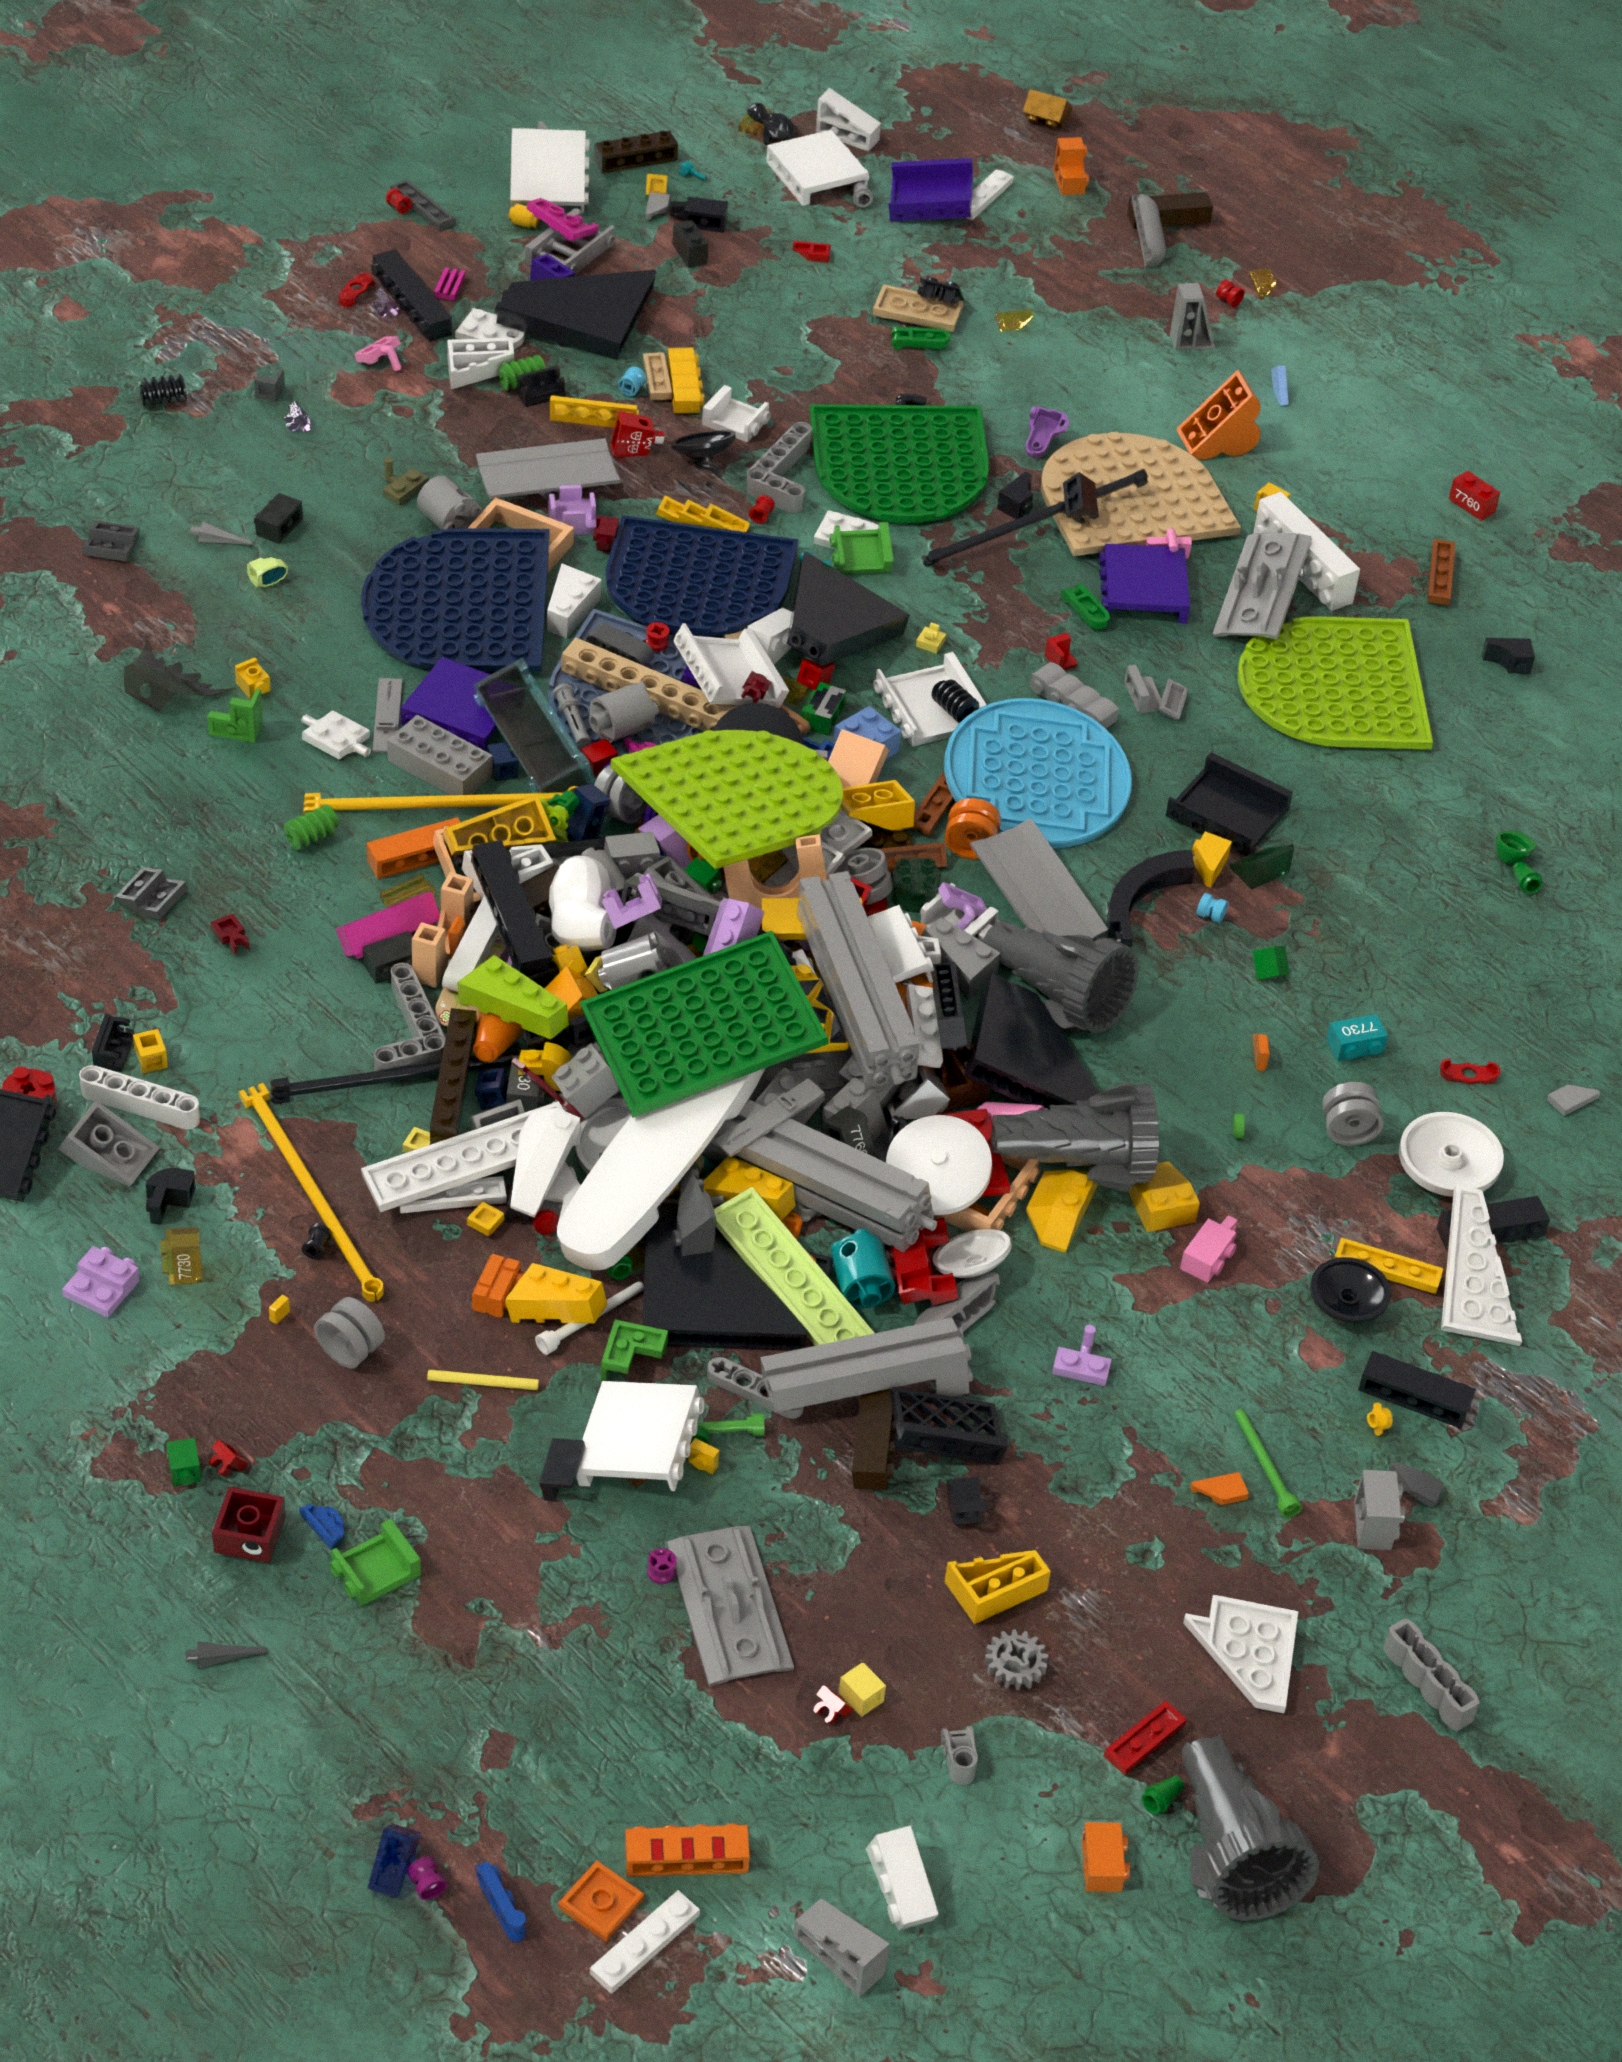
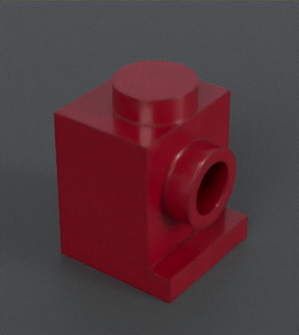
[593,516,619,552]

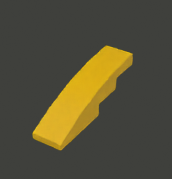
[655,495,750,532]

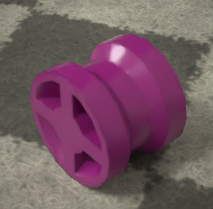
[647,1548,676,1584]

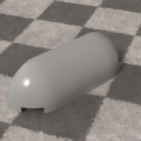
[1131,194,1166,268]
[915,1272,1000,1332]

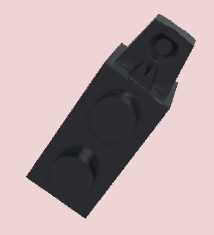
[670,196,728,233]

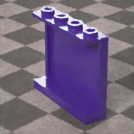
[888,158,973,221]
[1099,543,1190,624]
[401,657,525,752]

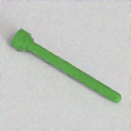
[1235,1409,1302,1518]
[697,1413,765,1436]

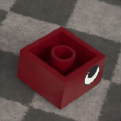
[212,1486,286,1563]

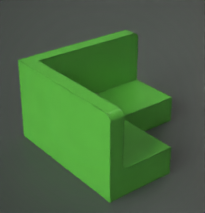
[207,689,263,743]
[601,1320,668,1381]

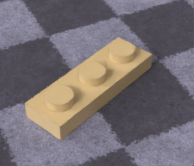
[643,353,672,400]

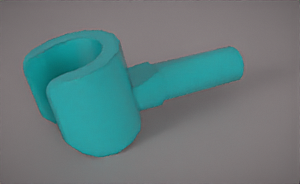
[678,161,707,181]

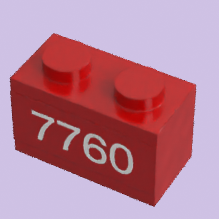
[1449,470,1501,521]

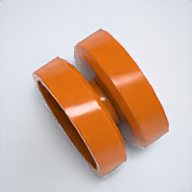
[944,798,1001,860]

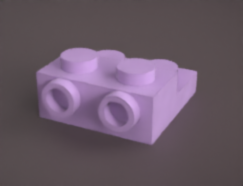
[62,1246,140,1318]

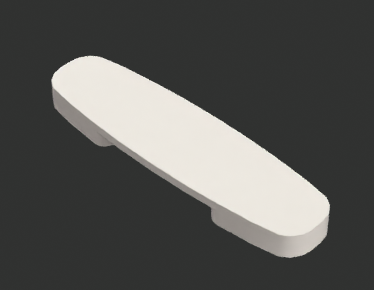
[557,1068,765,1270]

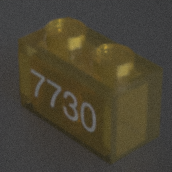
[161,1227,202,1285]

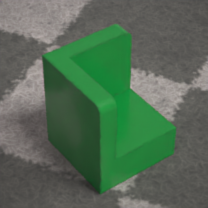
[1252,946,1290,980]

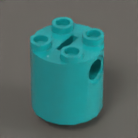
[831,1229,895,1309]

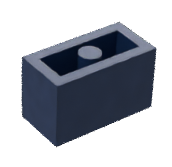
[565,784,611,841]

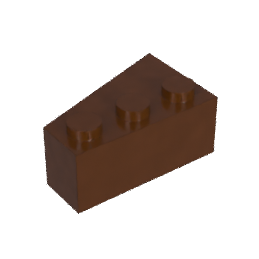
[936,1035,990,1113]

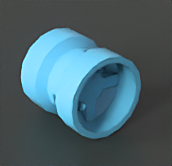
[618,367,646,396]
[1196,893,1229,924]

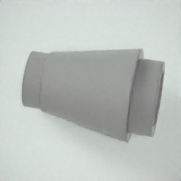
[853,182,873,207]

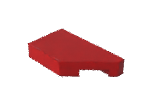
[792,241,831,263]

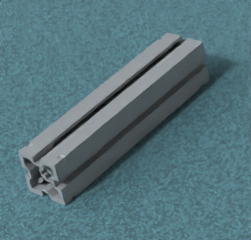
[797,871,920,1088]
[701,1099,937,1252]

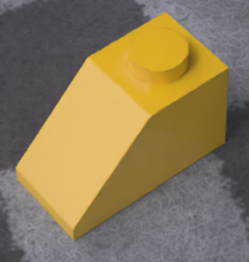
[1192,832,1232,888]

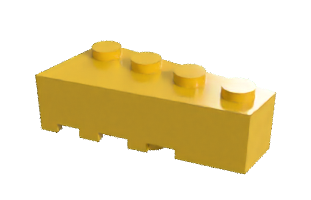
[443,794,556,856]

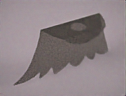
[124,640,236,711]

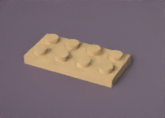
[873,284,964,332]

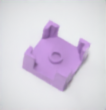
[602,872,662,929]

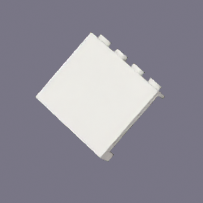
[510,128,589,213]
[766,130,869,206]
[673,623,789,708]
[874,652,986,747]
[867,905,934,983]
[576,1381,704,1491]

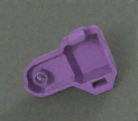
[1025,406,1070,459]

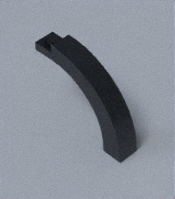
[1106,850,1195,948]

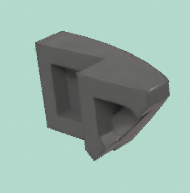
[1389,1462,1443,1508]

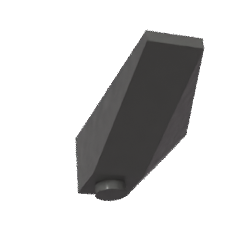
[673,1162,716,1256]

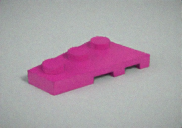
[526,198,599,241]

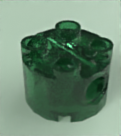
[890,858,941,913]

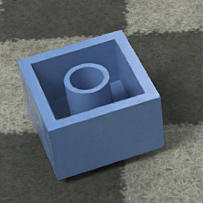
[833,706,901,759]

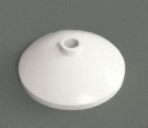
[933,1229,1012,1278]

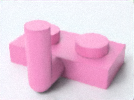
[354,336,402,371]
[1145,528,1192,559]

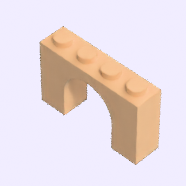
[724,834,828,909]
[412,872,474,988]

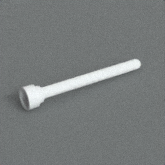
[535,1281,644,1355]

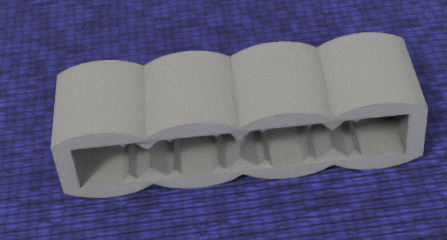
[1030,662,1119,729]
[1383,1618,1479,1731]

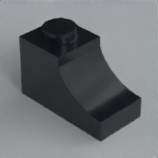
[997,471,1033,519]
[1482,638,1535,674]

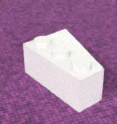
[447,337,514,390]

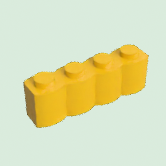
[667,347,704,413]

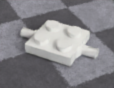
[301,710,371,759]

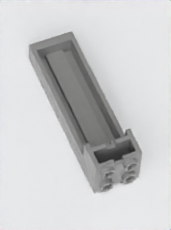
[760,1317,973,1413]

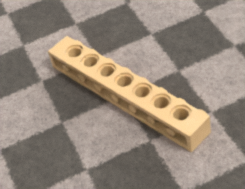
[561,637,738,731]

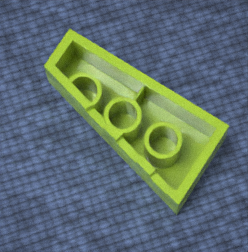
[457,955,569,1039]

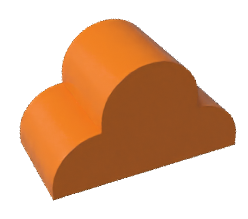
[1176,370,1261,460]

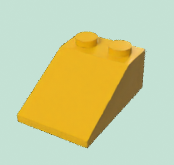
[841,780,915,831]
[1128,1161,1200,1232]

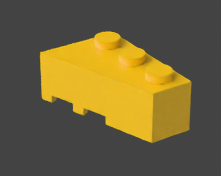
[703,1156,796,1221]
[505,1263,608,1323]
[944,1550,1051,1624]

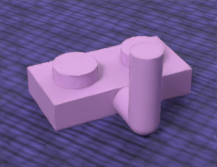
[938,882,987,930]
[1052,1325,1112,1386]

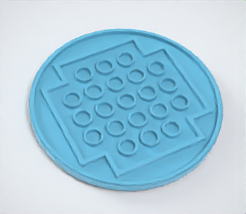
[944,698,1132,849]

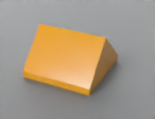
[545,966,598,1021]

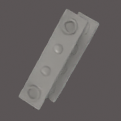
[525,208,615,275]

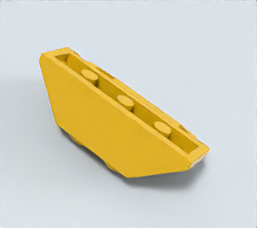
[1026,1168,1098,1253]

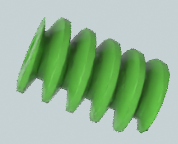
[499,355,546,391]
[284,804,339,850]

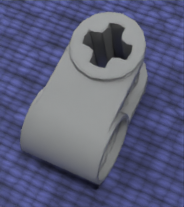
[941,1726,978,1785]

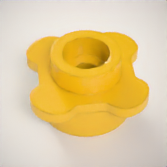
[1367,1403,1393,1436]

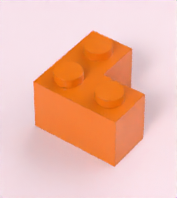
[1053,137,1089,195]

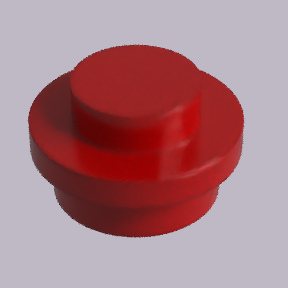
[533,1209,559,1235]

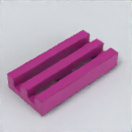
[434,267,466,301]

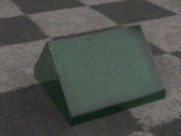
[1229,844,1294,890]

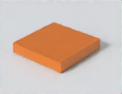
[558,1860,645,1942]

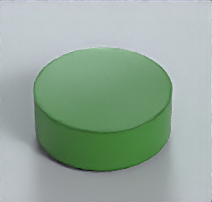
[1233,1113,1245,1139]

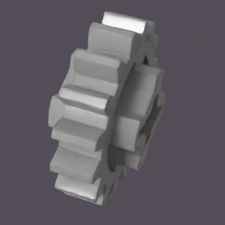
[984,1629,1048,1691]

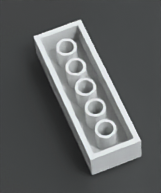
[1253,492,1360,611]

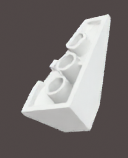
[510,1108,580,1218]

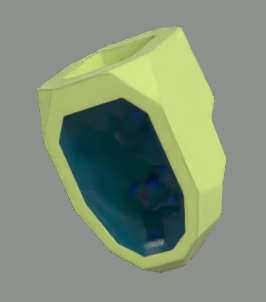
[247,557,288,587]

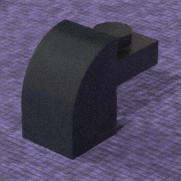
[145,1168,196,1225]
[946,1477,986,1525]

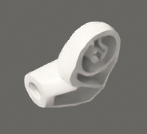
[549,855,617,952]

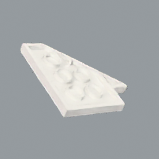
[1184,1595,1298,1713]

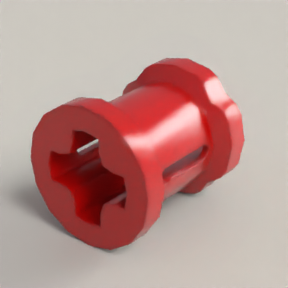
[386,188,412,214]
[749,495,775,524]

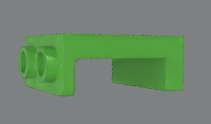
[829,522,894,575]
[329,1519,421,1606]

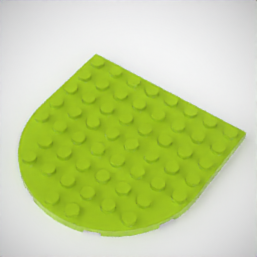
[1237,617,1433,749]
[610,730,843,869]

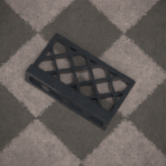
[890,1387,1009,1465]

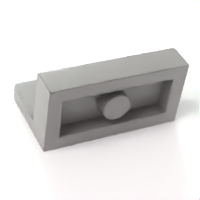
[1125,665,1162,714]

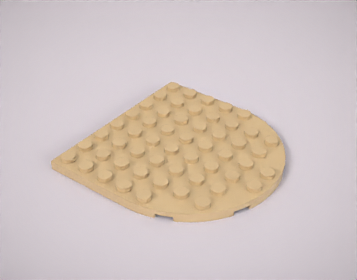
[1041,432,1241,556]

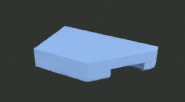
[1271,365,1289,406]

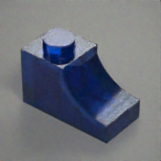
[368,1824,421,1897]

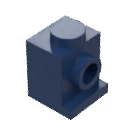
[488,742,518,782]
[474,1068,509,1110]

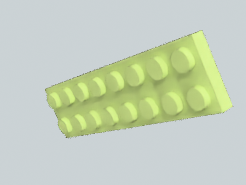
[714,1187,875,1346]

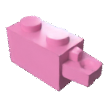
[1180,1215,1237,1283]

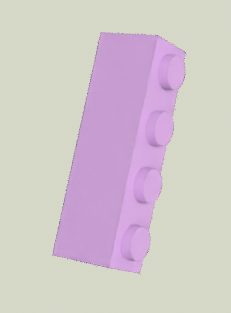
[703,898,764,956]

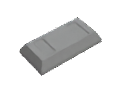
[1158,679,1189,720]

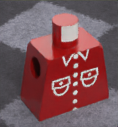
[610,411,664,458]

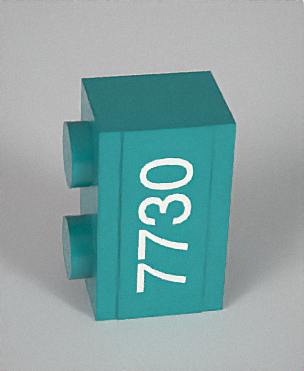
[1326,1014,1388,1061]

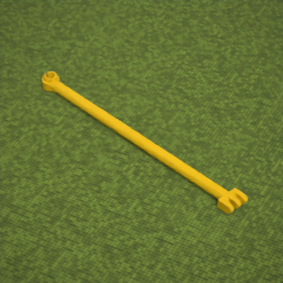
[303,786,577,815]
[238,1083,384,1302]

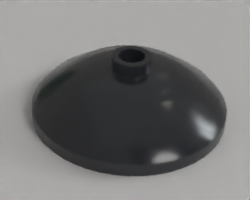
[671,430,736,461]
[1310,1257,1391,1323]

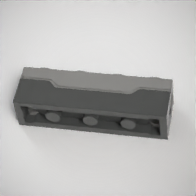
[621,873,721,936]

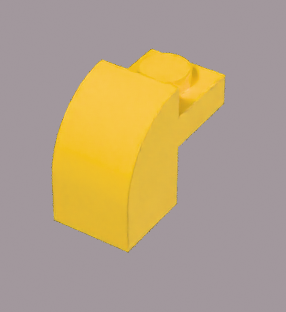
[517,1042,573,1091]

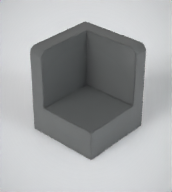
[254,369,285,402]

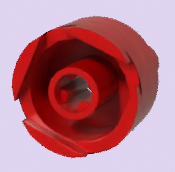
[1,1066,58,1109]

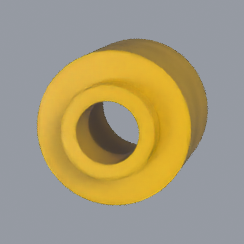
[509,203,540,229]

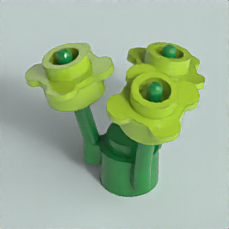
[539,790,580,843]

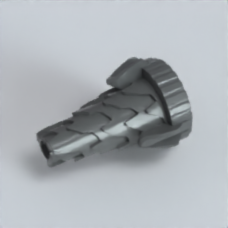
[981,919,1139,1034]
[991,1083,1159,1191]
[1181,1734,1320,1921]

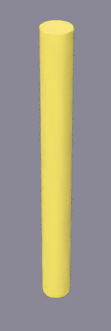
[427,1370,539,1391]

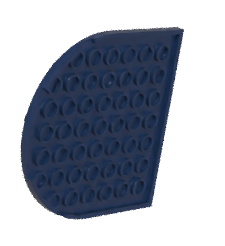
[605,515,799,636]
[361,528,550,672]

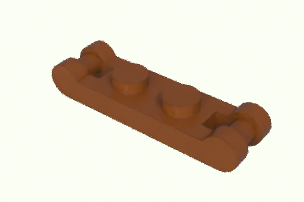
[908,772,954,837]

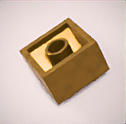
[1023,89,1073,128]

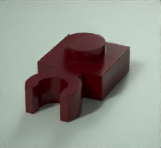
[741,671,772,703]
[211,914,249,954]

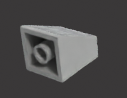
[821,1077,888,1141]

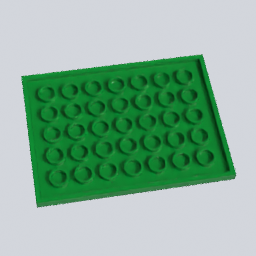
[580,931,829,1118]

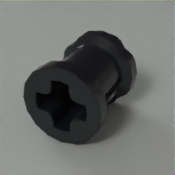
[301,1223,332,1260]

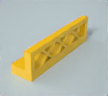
[550,396,639,428]

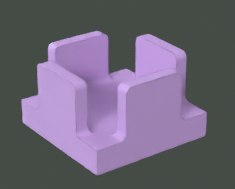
[548,485,596,535]

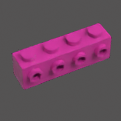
[335,892,440,959]

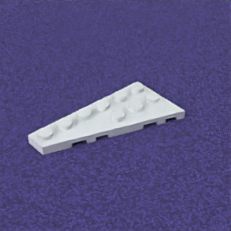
[1441,1185,1522,1346]

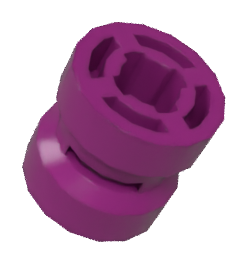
[407,1856,447,1900]

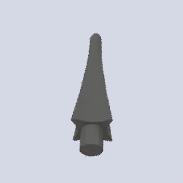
[185,1641,268,1669]

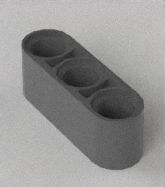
[585,623,654,666]

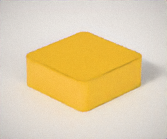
[269,1295,290,1324]

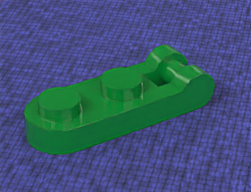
[891,327,950,350]
[1061,584,1110,630]

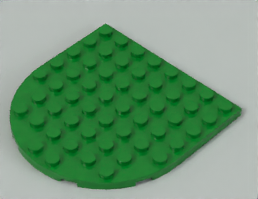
[809,404,989,524]

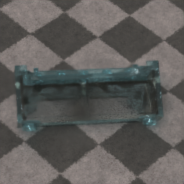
[473,657,596,793]

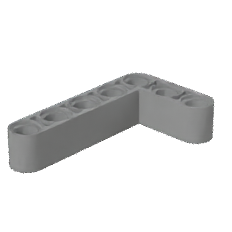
[746,422,812,513]
[374,963,445,1071]

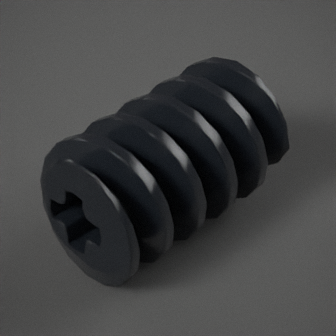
[139,374,187,406]
[931,679,979,723]

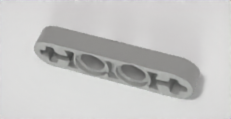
[707,1357,804,1419]

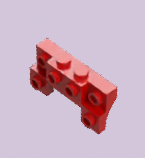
[889,1217,958,1305]

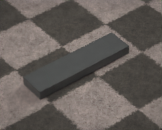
[390,179,456,231]

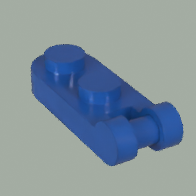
[475,1861,526,1942]

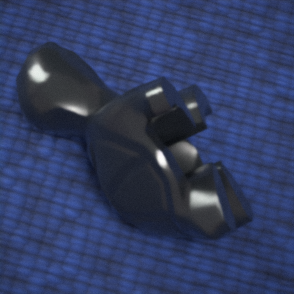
[747,102,797,145]

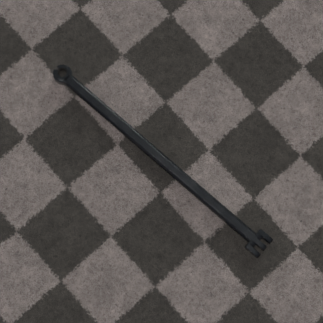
[922,469,1149,567]
[270,1040,567,1104]

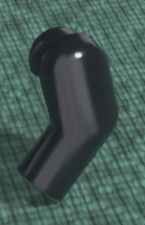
[895,394,926,405]

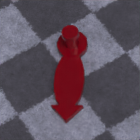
[511,1058,585,1124]

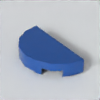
[299,1504,344,1550]

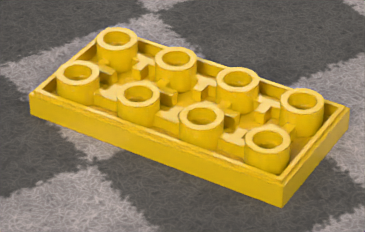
[762,898,862,940]

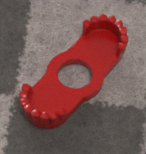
[338,273,375,307]
[1440,1058,1501,1084]

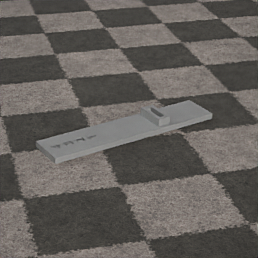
[372,678,402,753]
[714,1078,825,1157]

